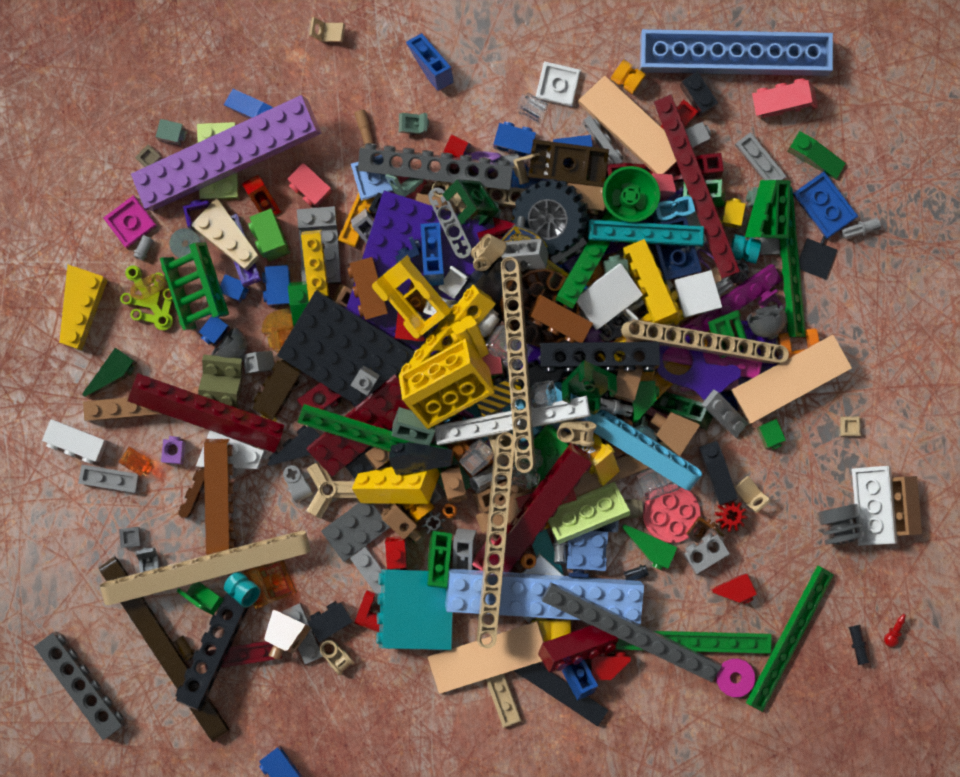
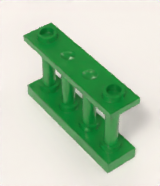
[160,242,229,331]

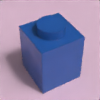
[220,274,249,303]
[199,316,230,346]

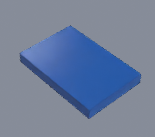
[793,172,858,239]

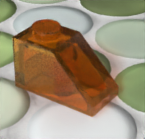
[118,446,154,477]

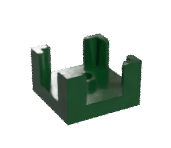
[442,179,499,226]
[562,360,617,415]

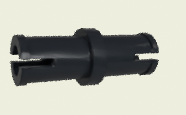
[848,624,870,665]

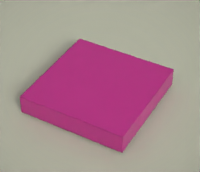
[103,195,157,249]

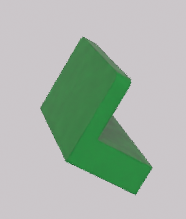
[177,582,224,615]

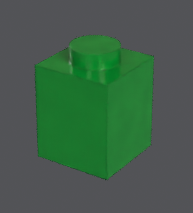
[757,419,786,450]

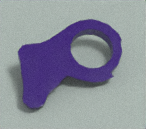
[656,336,741,401]

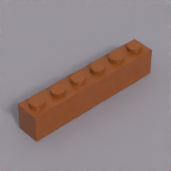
[204,439,235,555]

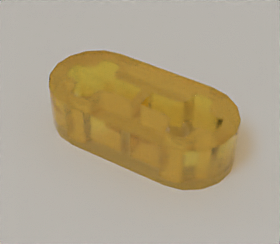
[130,274,166,300]

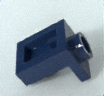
[395,236,422,262]

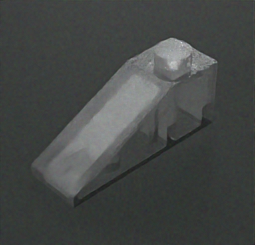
[459,438,494,476]

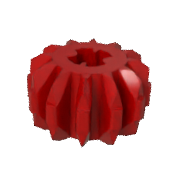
[714,501,748,532]

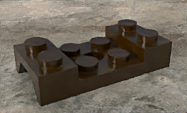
[528,139,609,187]

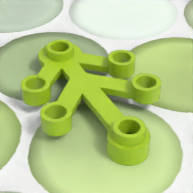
[120,265,173,331]

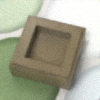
[135,144,162,167]

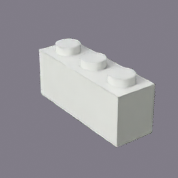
[42,419,108,464]

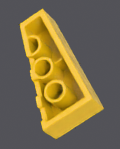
[623,239,679,325]
[59,264,108,351]
[545,425,620,486]
[352,467,440,504]

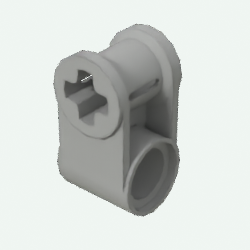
[283,465,313,503]

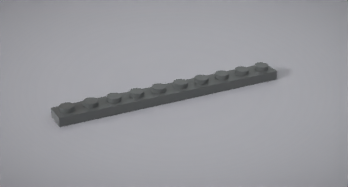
[541,582,721,682]

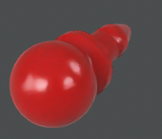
[884,614,906,647]

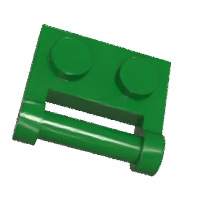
[708,310,747,358]

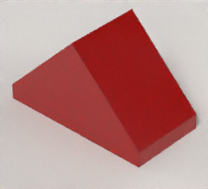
[395,312,426,341]

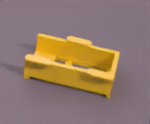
[372,255,453,339]

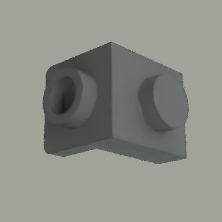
[136,547,160,573]

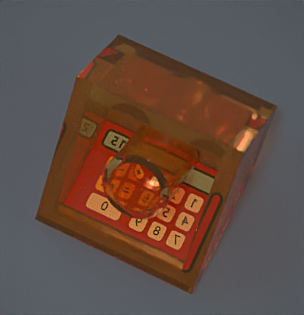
[243,560,297,609]

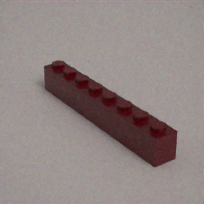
[127,373,285,453]
[482,443,592,572]

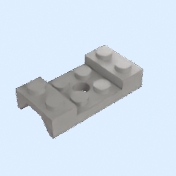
[297,206,342,284]

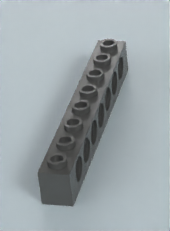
[358,143,514,190]

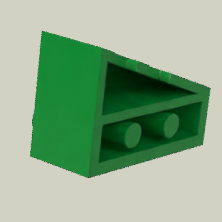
[745,180,791,239]

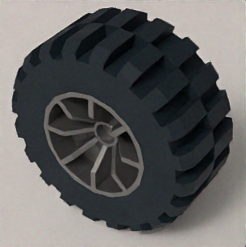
[512,179,589,256]

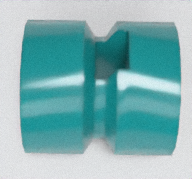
[731,234,761,264]
[224,571,261,607]

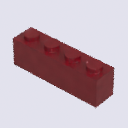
[538,625,619,673]

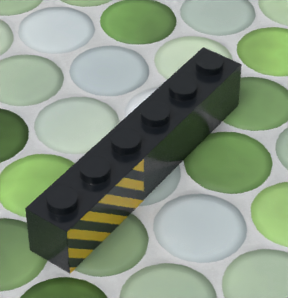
[476,342,585,417]

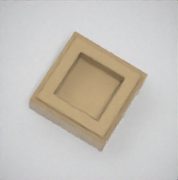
[840,417,861,436]

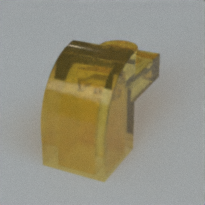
[262,308,293,352]

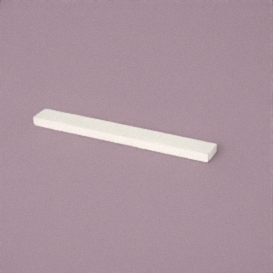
[435,396,590,446]

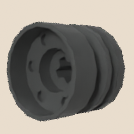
[817,503,865,545]

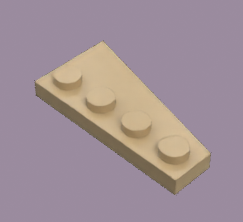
[191,198,260,271]

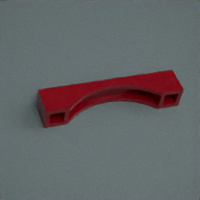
[606,153,724,182]

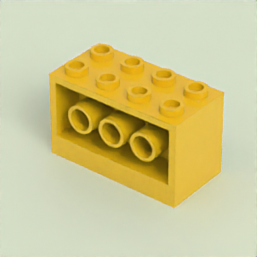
[399,338,495,429]

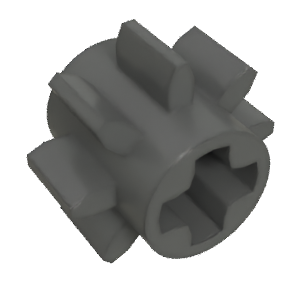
[728,260,750,283]
[422,511,445,534]

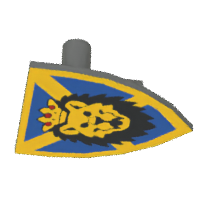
[501,216,548,248]

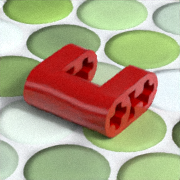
[354,590,380,632]

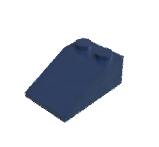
[649,216,702,281]

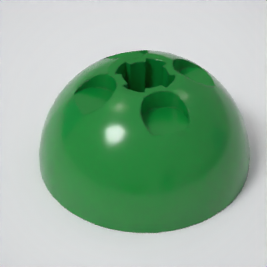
[602,166,660,223]

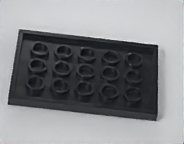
[277,290,415,405]

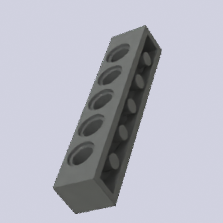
[34,632,125,740]

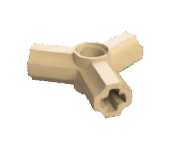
[306,462,357,519]

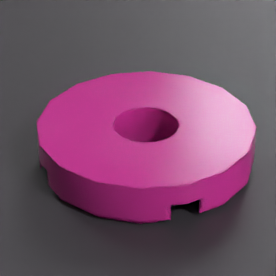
[716,658,755,697]

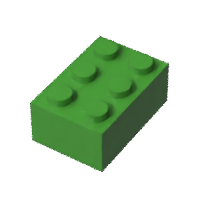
[248,209,291,262]

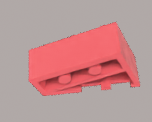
[752,78,818,118]

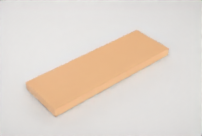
[578,76,677,174]
[731,335,852,424]
[428,621,544,694]

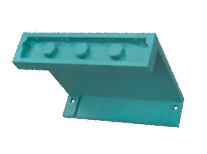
[376,569,453,650]

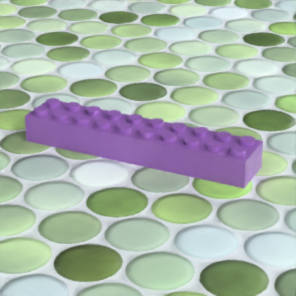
[131,95,322,211]

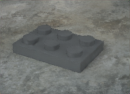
[321,502,390,562]

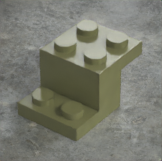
[198,354,242,408]

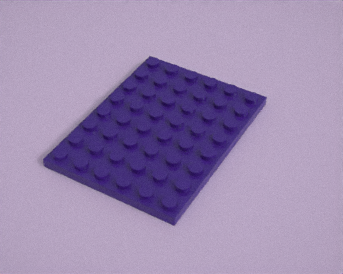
[347,190,494,355]

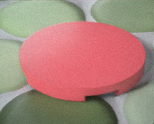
[643,485,701,543]

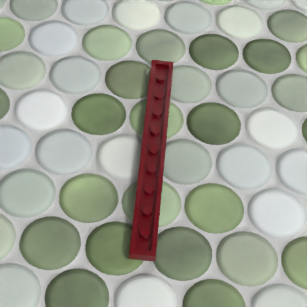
[654,94,741,279]

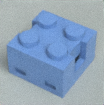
[566,531,608,571]

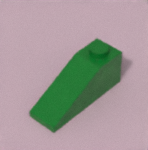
[787,131,846,180]
[288,281,309,327]
[621,524,677,570]
[427,531,452,589]

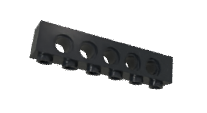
[540,342,660,373]
[175,593,250,712]

